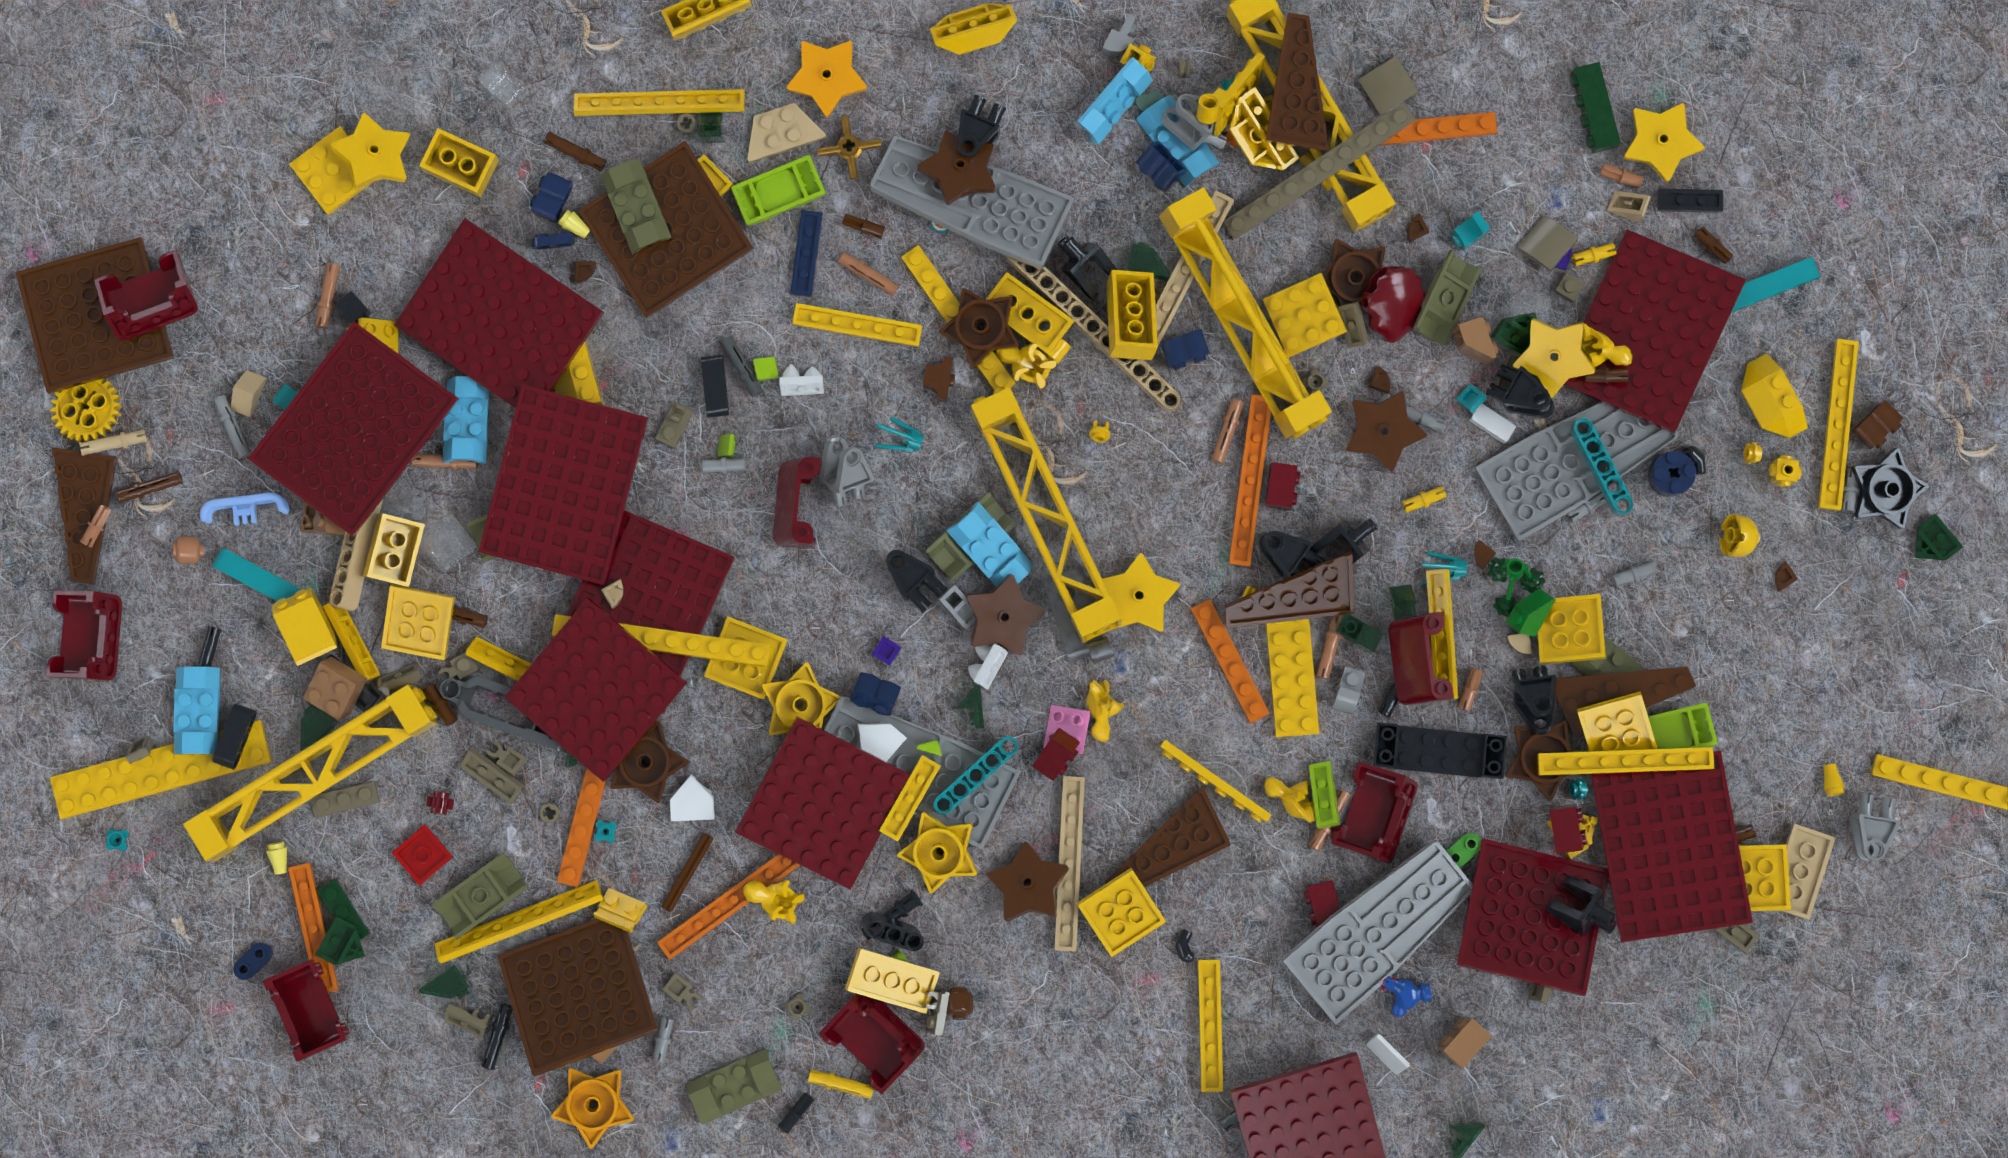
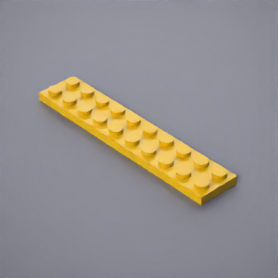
[50,720,272,820]

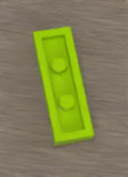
[1309,761,1340,829]

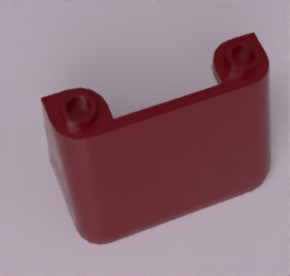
[94,249,198,340]
[773,457,822,549]
[46,590,122,681]
[1388,612,1454,705]
[1331,761,1417,864]
[262,959,350,1062]
[819,993,925,1094]

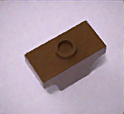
[923,356,955,403]

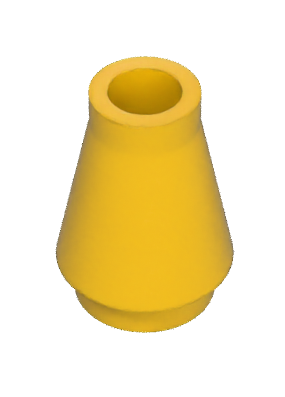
[1823,764,1845,797]

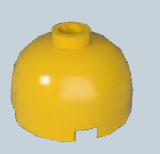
[1719,514,1760,557]

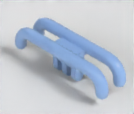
[200,492,290,526]

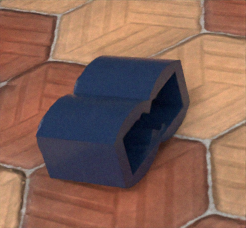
[1136,141,1187,192]
[530,172,573,223]
[1160,329,1210,371]
[850,672,901,716]

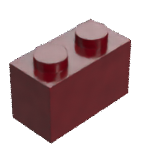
[1264,462,1301,510]
[1032,728,1080,781]
[1303,880,1340,928]

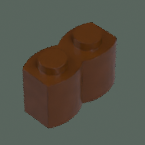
[1851,400,1903,449]

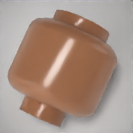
[172,536,204,564]

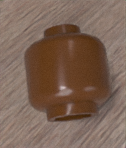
[946,987,973,1020]

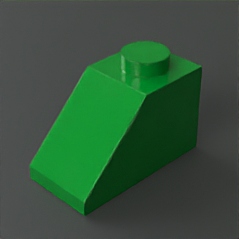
[1505,589,1555,637]

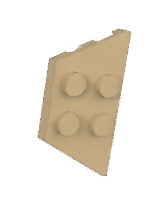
[747,103,826,163]

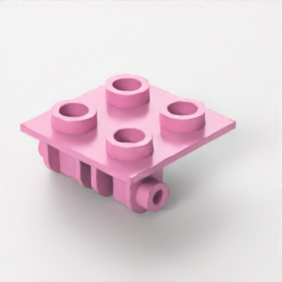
[1043,705,1091,754]

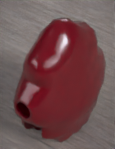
[1362,266,1426,343]

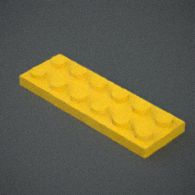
[1266,619,1319,737]

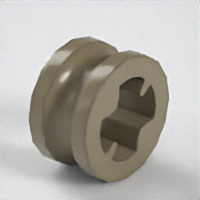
[1178,58,1191,78]
[677,114,697,135]
[540,803,560,823]

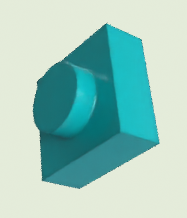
[1456,384,1487,414]

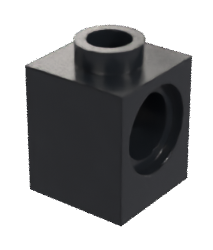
[335,291,372,324]

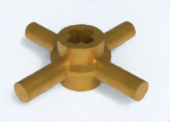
[817,115,882,180]

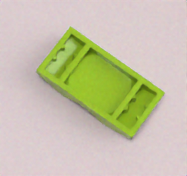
[731,154,826,227]
[1648,702,1718,749]

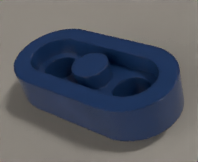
[532,231,575,250]
[233,943,273,980]

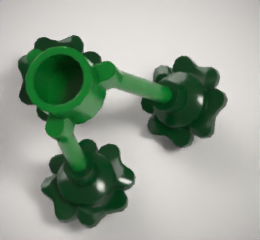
[1487,558,1546,617]

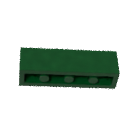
[1569,62,1621,154]

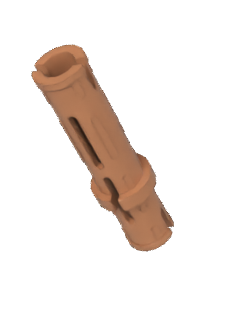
[838,251,900,297]
[314,263,340,329]
[1211,399,1244,464]
[412,454,478,470]
[1316,615,1345,679]
[1308,789,1351,852]

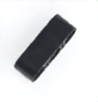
[701,354,729,418]
[212,703,257,770]
[861,912,924,951]

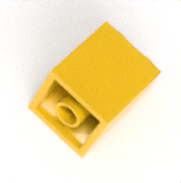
[272,588,337,666]

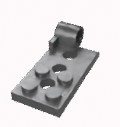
[1042,566,1114,664]

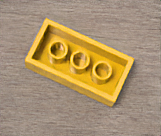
[1106,270,1158,360]

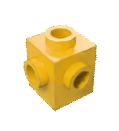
[1120,43,1157,72]
[1769,455,1802,487]

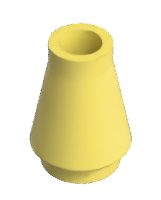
[558,210,590,239]
[266,841,288,875]

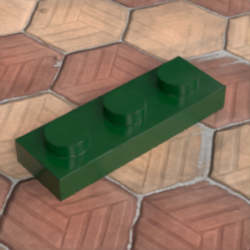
[317,878,371,940]

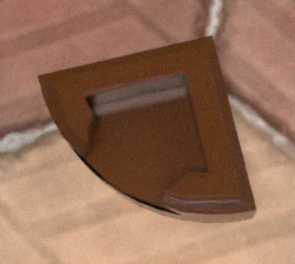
[1407,214,1429,243]
[574,261,597,284]
[1369,366,1391,394]
[1474,540,1496,570]
[1775,562,1798,591]

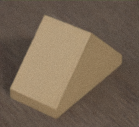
[1608,191,1651,223]
[230,370,267,418]

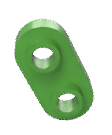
[1446,833,1482,868]

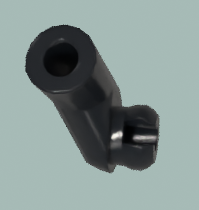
[1683,446,1706,475]
[1175,929,1194,963]

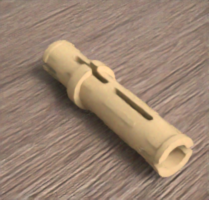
[79,429,147,456]

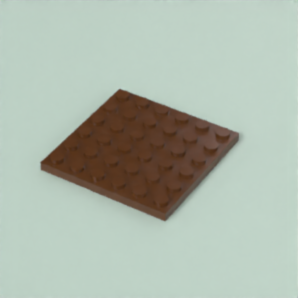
[578,141,754,318]
[16,237,174,394]
[497,919,659,1077]

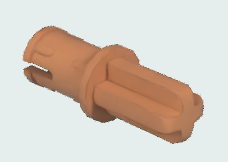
[1600,164,1643,189]
[80,505,111,548]
[1457,668,1483,712]

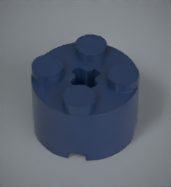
[1648,451,1697,497]

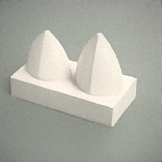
[780,364,824,396]
[968,644,1008,690]

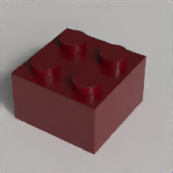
[1549,803,1587,854]

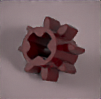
[426,791,454,815]

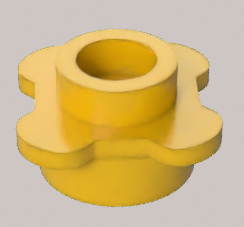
[1743,442,1762,464]

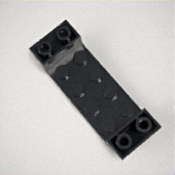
[1373,722,1507,779]

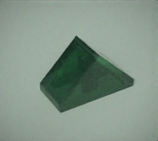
[699,112,724,144]

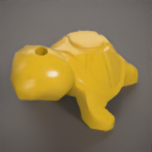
[1581,324,1632,368]
[996,343,1057,389]
[1086,680,1125,742]
[1264,777,1315,823]
[743,880,805,924]

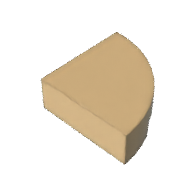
[601,579,624,609]
[1506,634,1532,655]

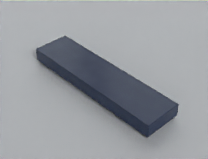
[790,210,823,297]

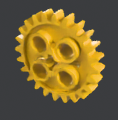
[50,378,122,442]

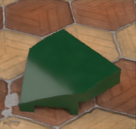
[1490,313,1537,354]
[1915,513,1963,561]
[315,915,365,965]

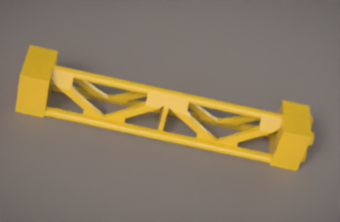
[183,684,438,862]

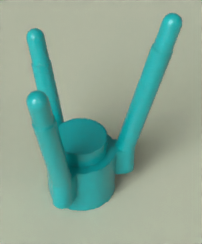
[875,417,924,453]
[1421,551,1467,586]

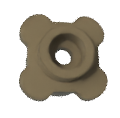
[1303,370,1328,394]
[785,994,811,1020]

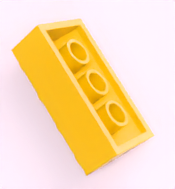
[661,0,752,41]
[555,341,604,405]

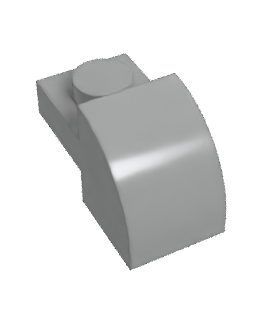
[1102,14,1138,57]
[938,584,976,630]
[1331,666,1366,715]

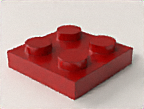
[392,824,454,886]

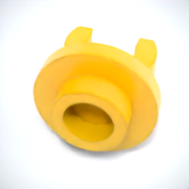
[1089,420,1110,443]

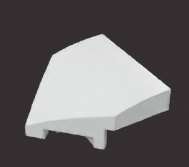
[857,722,907,761]
[670,774,715,821]

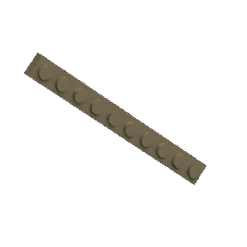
[1224,102,1416,239]

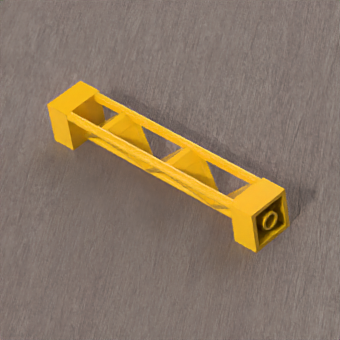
[1226,0,1396,233]
[1159,187,1332,439]
[971,387,1122,644]

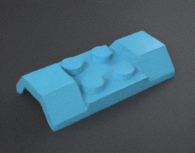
[1077,57,1153,145]
[1136,95,1220,188]
[443,376,490,464]
[946,501,1034,587]
[173,667,220,754]

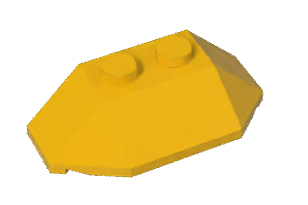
[930,3,1017,55]
[1229,87,1299,170]
[1741,353,1808,439]

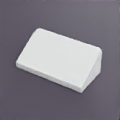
[1468,404,1516,444]
[1366,1033,1410,1075]

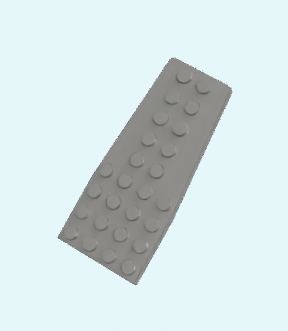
[870,137,1075,270]
[1474,402,1679,542]
[824,696,1021,850]
[1281,841,1472,1025]

